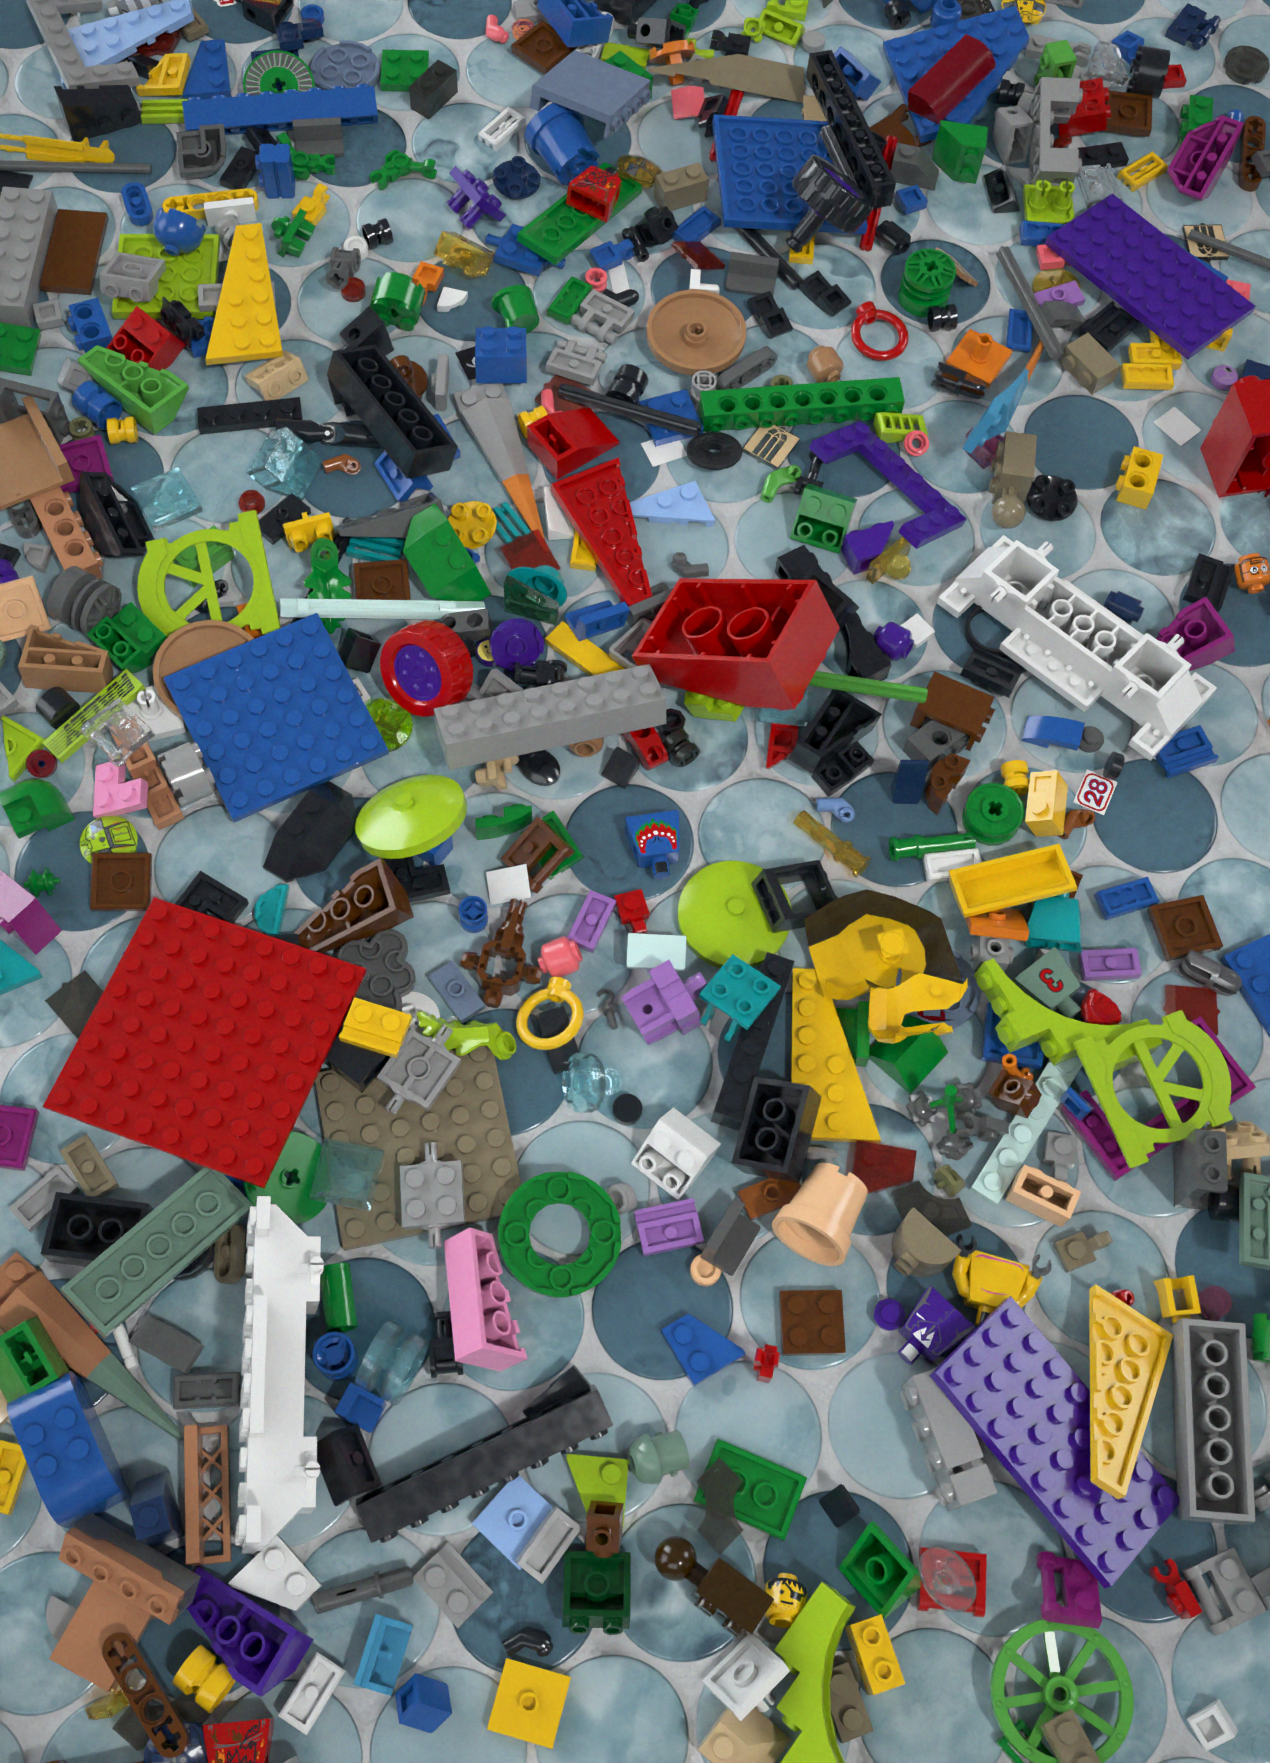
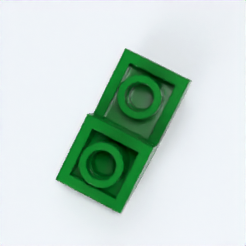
[670,3,699,40]
[475,804,532,840]

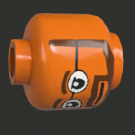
[1234,553,1270,594]

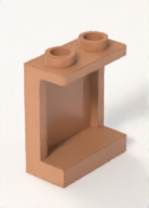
[49,1581,156,1692]

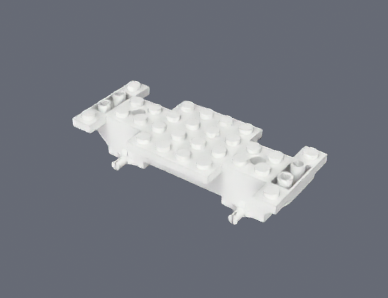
[937,535,1217,761]
[235,1196,324,1554]

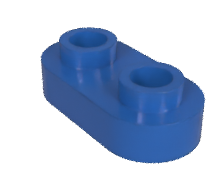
[121,182,154,226]

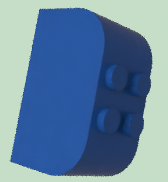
[7,1371,132,1529]

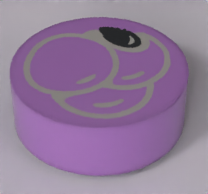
[1211,365,1238,391]

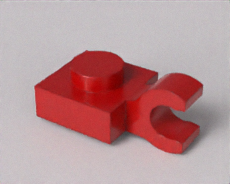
[614,889,650,934]
[753,1344,780,1383]
[1149,1558,1203,1619]

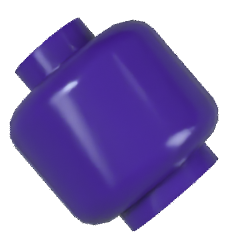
[873,622,914,662]

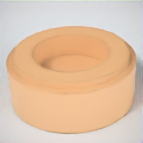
[690,1254,722,1287]

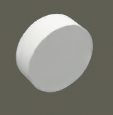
[344,236,369,260]

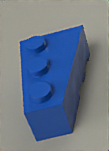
[537,0,613,48]

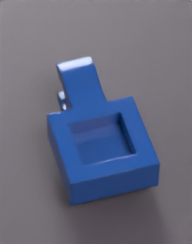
[589,239,634,272]

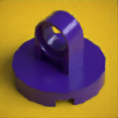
[489,618,544,672]

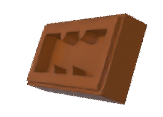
[737,1178,801,1221]

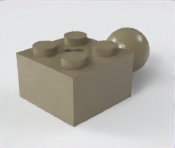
[988,431,1037,529]

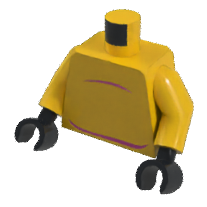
[952,1234,1052,1327]

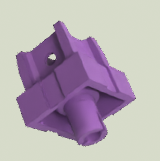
[621,960,707,1045]

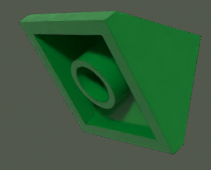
[869,1014,948,1094]
[838,1521,921,1619]

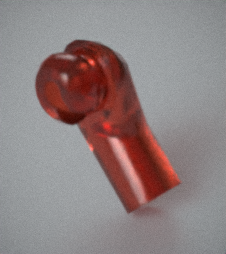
[1052,133,1072,148]

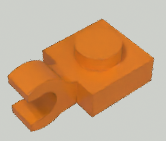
[412,261,444,306]

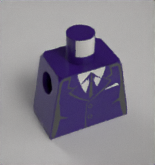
[897,1285,975,1365]

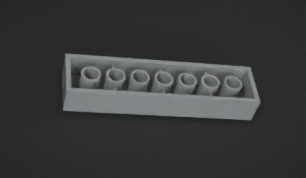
[434,664,666,770]

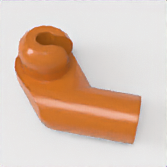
[1002,1054,1034,1081]

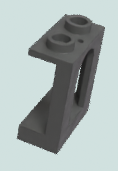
[0,378,70,445]

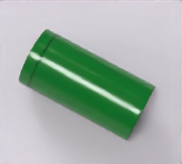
[320,1263,358,1333]

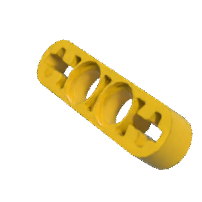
[162,188,259,220]

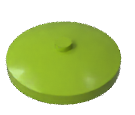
[355,775,467,859]
[677,861,791,968]

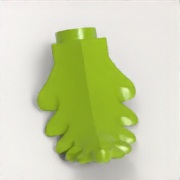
[417,1010,516,1061]

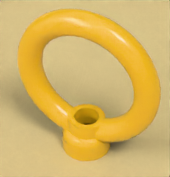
[516,977,584,1050]

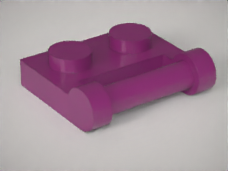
[1036,1551,1102,1629]

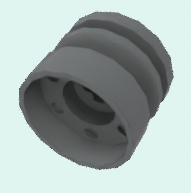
[47,566,122,636]

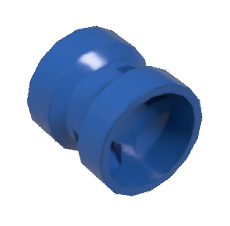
[458,896,488,933]

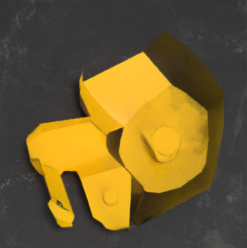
[805,889,968,1044]

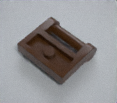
[501,816,575,894]

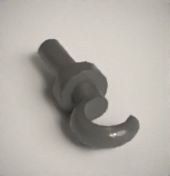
[598,989,618,1030]

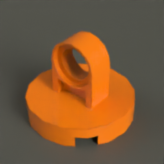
[649,40,695,86]

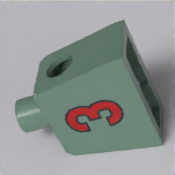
[1013,947,1081,1019]

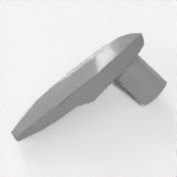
[806,1147,838,1164]

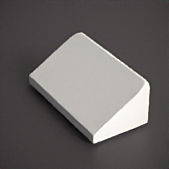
[544,487,574,540]

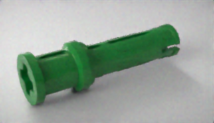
[888,832,976,862]

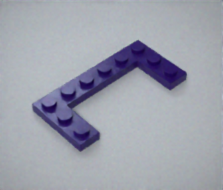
[809,421,967,549]

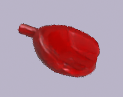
[1080,988,1122,1025]

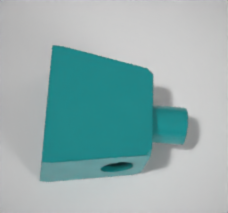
[1025,893,1083,953]

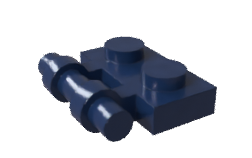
[1165,3,1221,50]

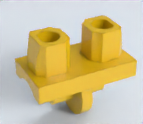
[283,512,335,553]

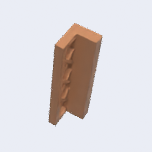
[184,1424,232,1566]

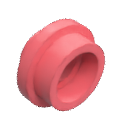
[904,430,929,457]

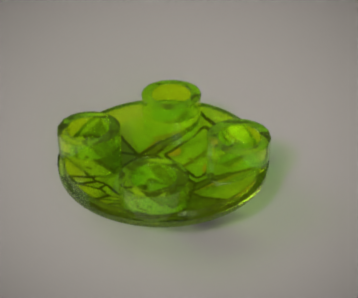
[367,698,413,752]

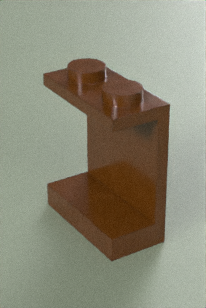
[910,671,995,751]

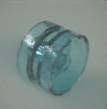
[355,1320,429,1406]

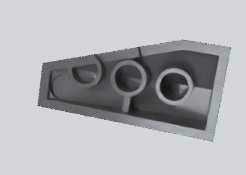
[336,492,446,538]

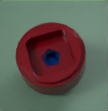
[26,750,57,778]

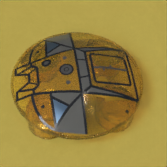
[617,154,663,188]

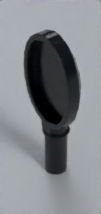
[517,750,560,786]

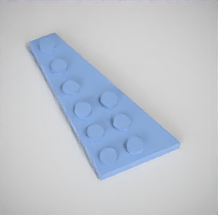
[60,0,194,89]

